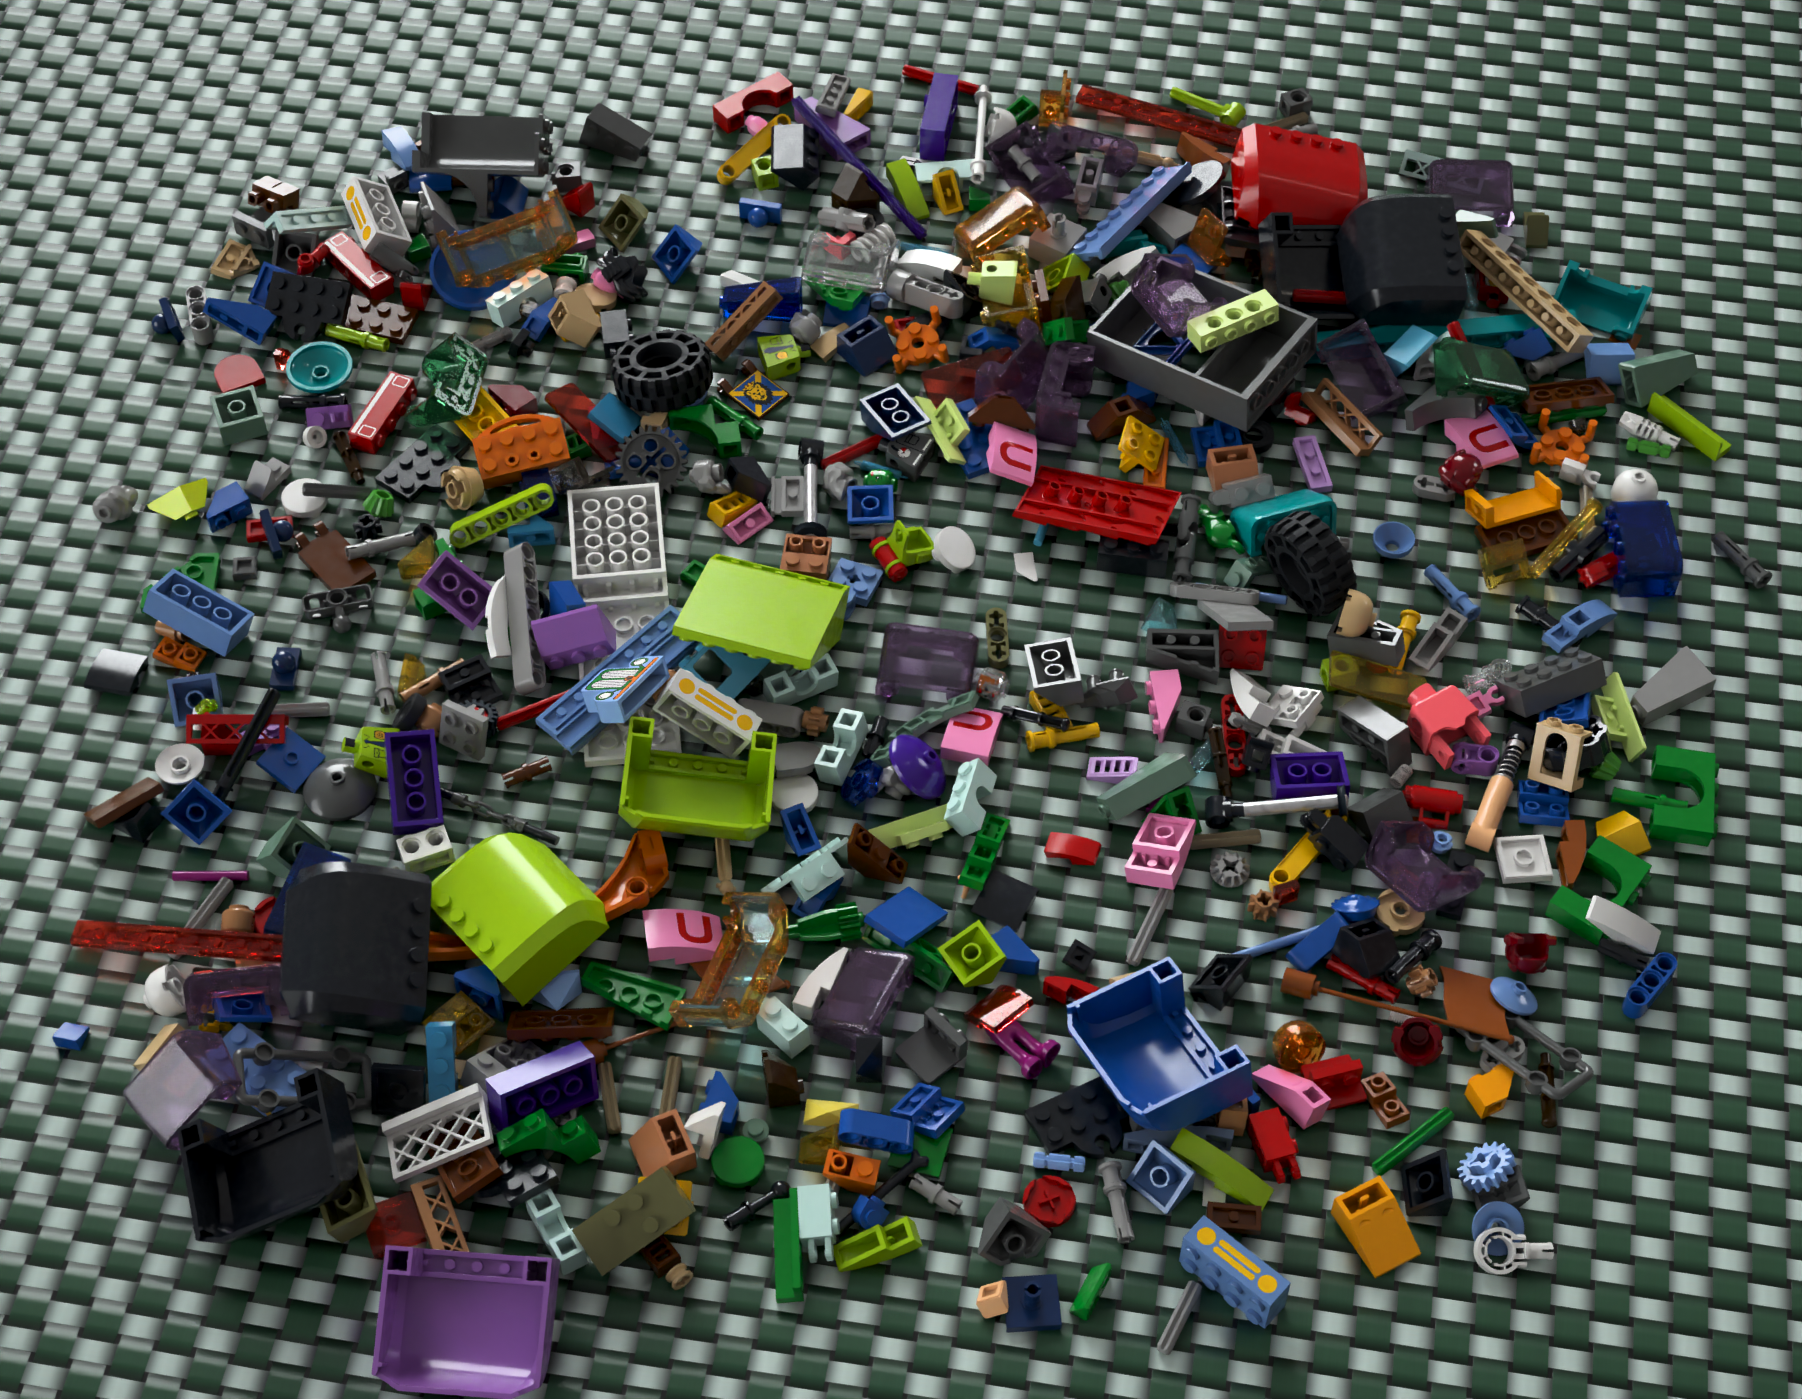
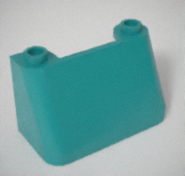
[1554,260,1653,342]
[1230,489,1337,557]

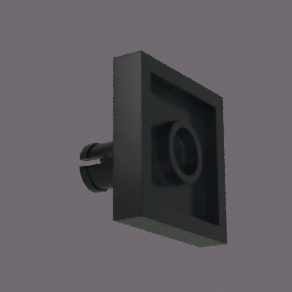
[371,1062,426,1116]

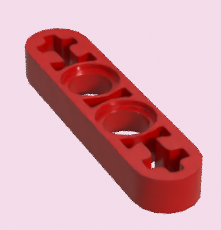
[1220,694,1246,777]

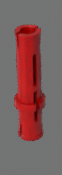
[1326,954,1401,1004]

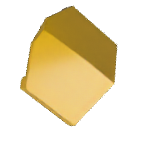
[1595,811,1651,856]

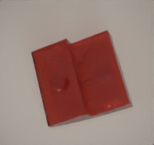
[963,985,1034,1034]

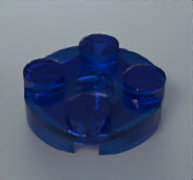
[841,758,883,807]

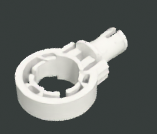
[1474,1227,1554,1275]

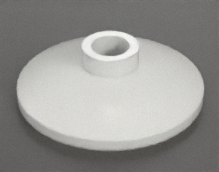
[155,743,205,785]

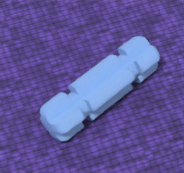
[1033,1152,1085,1172]

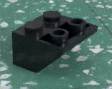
[1332,917,1400,980]

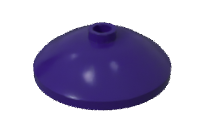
[889,734,946,799]

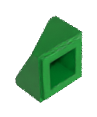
[969,186,990,211]
[405,233,432,264]

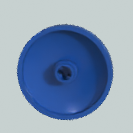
[429,229,516,311]

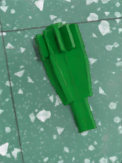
[772,902,865,942]

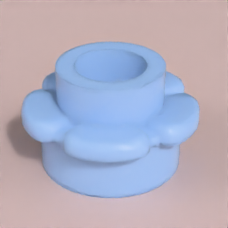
[869,291,890,309]
[1429,831,1453,854]

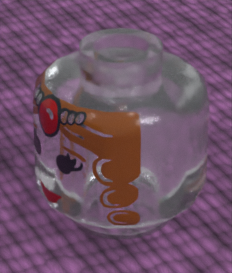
[973,667,1010,701]

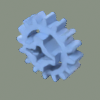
[1457,1142,1516,1193]

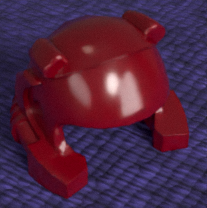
[1438,449,1483,496]
[1504,932,1557,974]
[1391,1017,1444,1066]

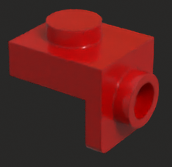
[1284,391,1317,425]

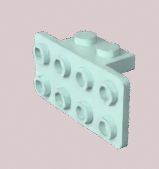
[758,837,849,903]

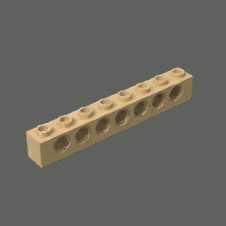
[1460,229,1594,353]

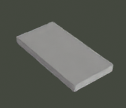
[1197,600,1274,631]

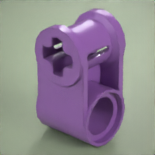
[1451,742,1499,777]

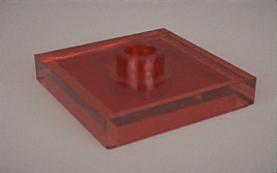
[366,1191,427,1259]

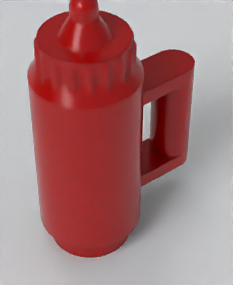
[1402,785,1463,830]

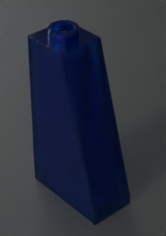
[719,276,803,322]

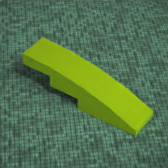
[1170,1127,1274,1211]

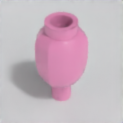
[745,115,768,136]
[590,267,623,299]

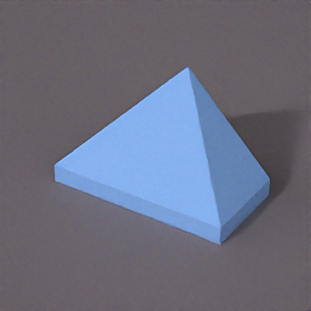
[532,969,582,1011]

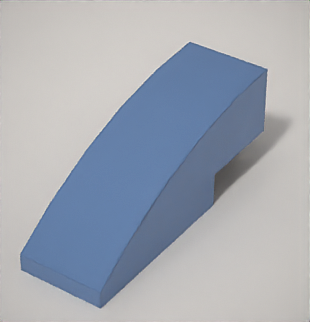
[381,126,418,171]

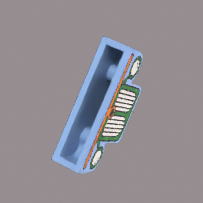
[581,656,670,723]

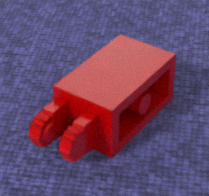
[1246,1107,1301,1184]

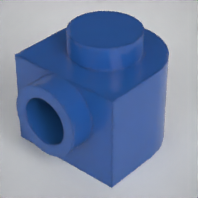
[851,1194,889,1230]

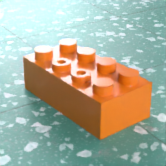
[472,414,573,490]

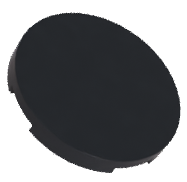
[1167,160,1226,208]

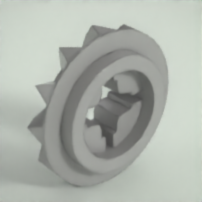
[1210,851,1250,887]

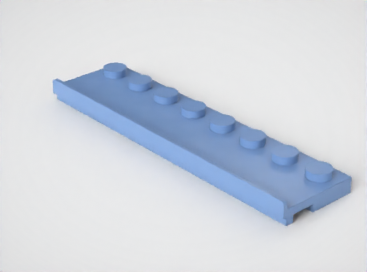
[1067,162,1192,261]
[536,605,700,756]

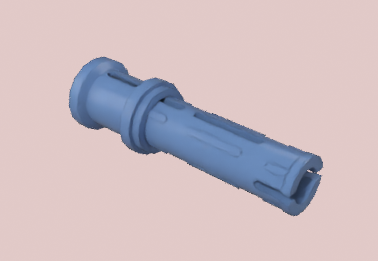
[1424,564,1481,623]

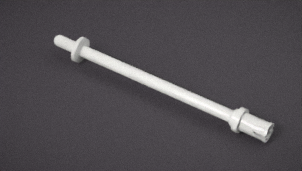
[970,85,992,184]

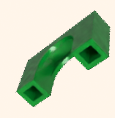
[1649,745,1719,847]
[1545,835,1652,946]

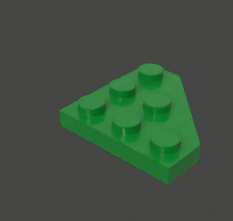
[805,266,873,311]
[140,553,221,613]

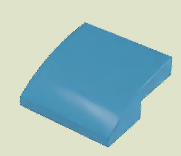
[587,392,642,444]

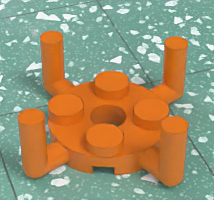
[884,305,949,374]
[1529,408,1598,468]

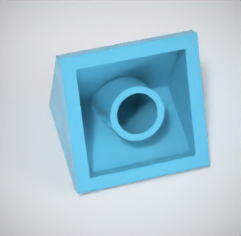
[1384,325,1438,378]

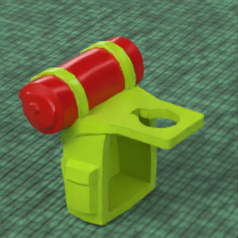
[869,520,934,582]

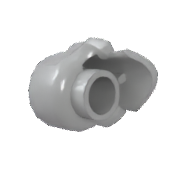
[789,309,822,345]
[689,459,732,495]
[822,462,857,502]
[92,485,138,523]
[867,766,912,801]

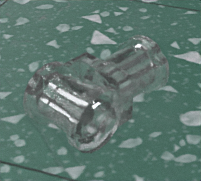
[1462,658,1512,695]

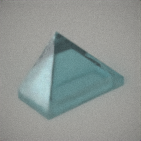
[1141,597,1177,631]

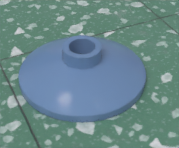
[1490,977,1538,1016]
[1472,1201,1524,1256]

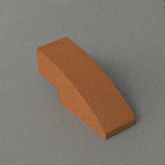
[1176,131,1231,178]
[1555,820,1586,890]

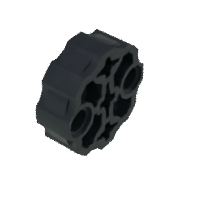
[1543,715,1612,772]

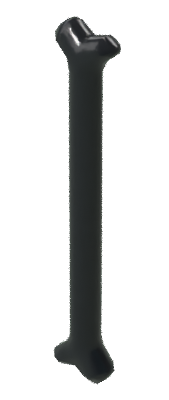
[833,1149,929,1245]

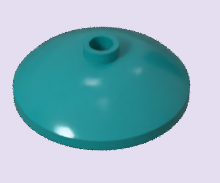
[286,341,353,393]

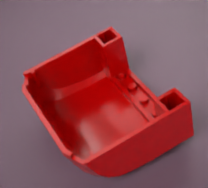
[1230,123,1368,229]

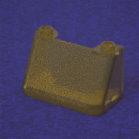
[971,244,1041,333]

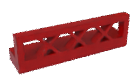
[186,714,289,744]

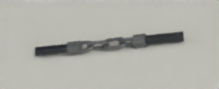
[440,786,560,846]

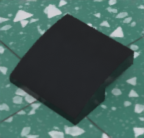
[84,648,148,696]
[438,654,503,705]
[971,870,1039,933]

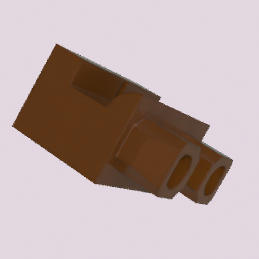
[248,176,300,213]

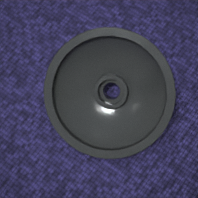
[303,758,377,821]

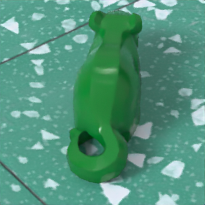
[1198,504,1245,555]

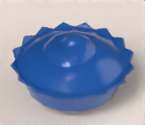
[1331,894,1380,924]

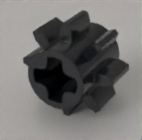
[353,514,383,540]

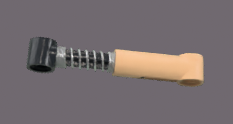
[1465,721,1536,853]

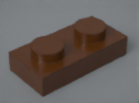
[1206,1201,1262,1235]

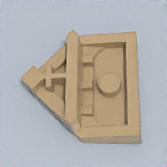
[211,239,260,280]

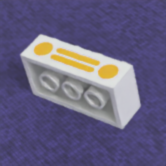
[341,176,412,257]
[652,668,763,759]

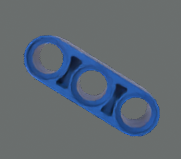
[1285,911,1349,972]
[1622,952,1677,1019]
[838,1108,915,1154]

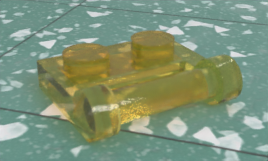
[1477,538,1533,590]

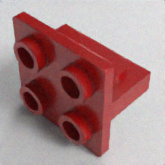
[1219,624,1267,671]
[1300,1054,1367,1111]

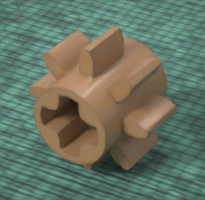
[802,706,830,737]
[1247,889,1279,922]
[1406,964,1438,998]

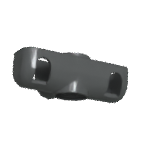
[302,584,374,634]

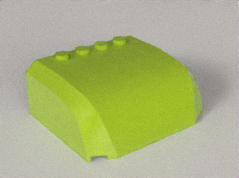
[618,716,777,842]
[431,832,609,1006]

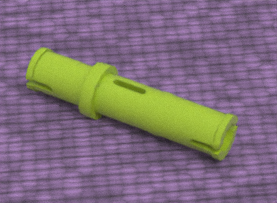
[325,325,390,352]

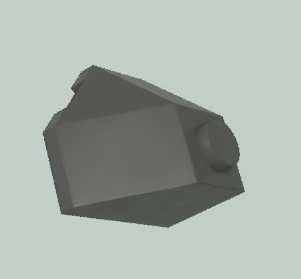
[977,1197,1052,1266]

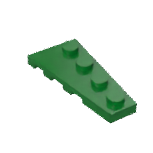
[581,961,687,1031]

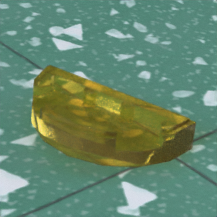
[397,653,426,696]

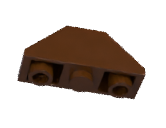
[967,394,1036,432]
[1087,395,1156,442]
[847,823,908,884]

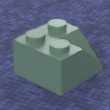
[210,385,268,446]

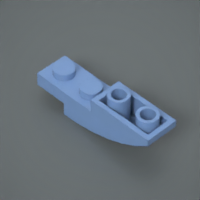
[1542,599,1618,654]

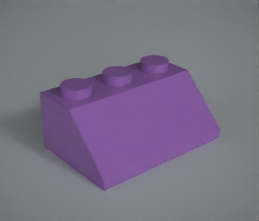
[417,550,492,630]
[531,604,616,670]

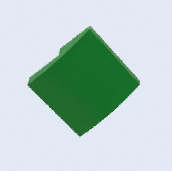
[887,1128,953,1179]

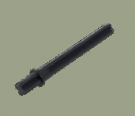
[212,688,281,803]

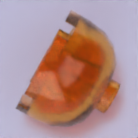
[1272,1020,1326,1073]

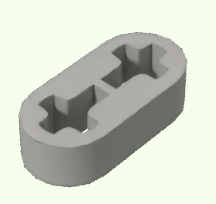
[1412,475,1456,502]
[1479,1036,1525,1073]

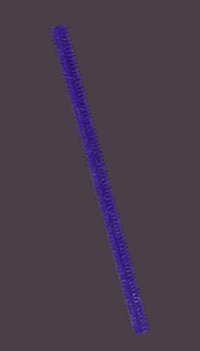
[791,96,927,240]

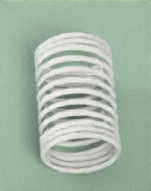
[1389,764,1413,788]
[1389,1011,1413,1024]

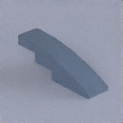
[1122,1126,1234,1154]

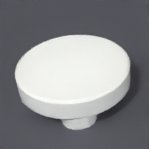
[281,478,328,519]
[932,526,976,574]
[772,774,819,813]

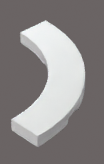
[485,575,512,659]

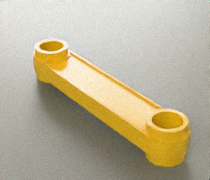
[717,114,791,185]
[1269,809,1347,895]

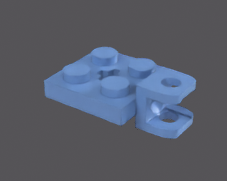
[827,558,884,621]

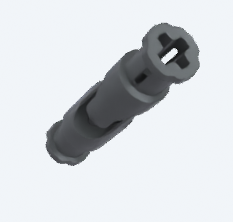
[1172,494,1201,582]

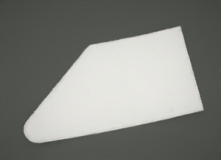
[1014,552,1038,581]
[1202,1177,1226,1206]

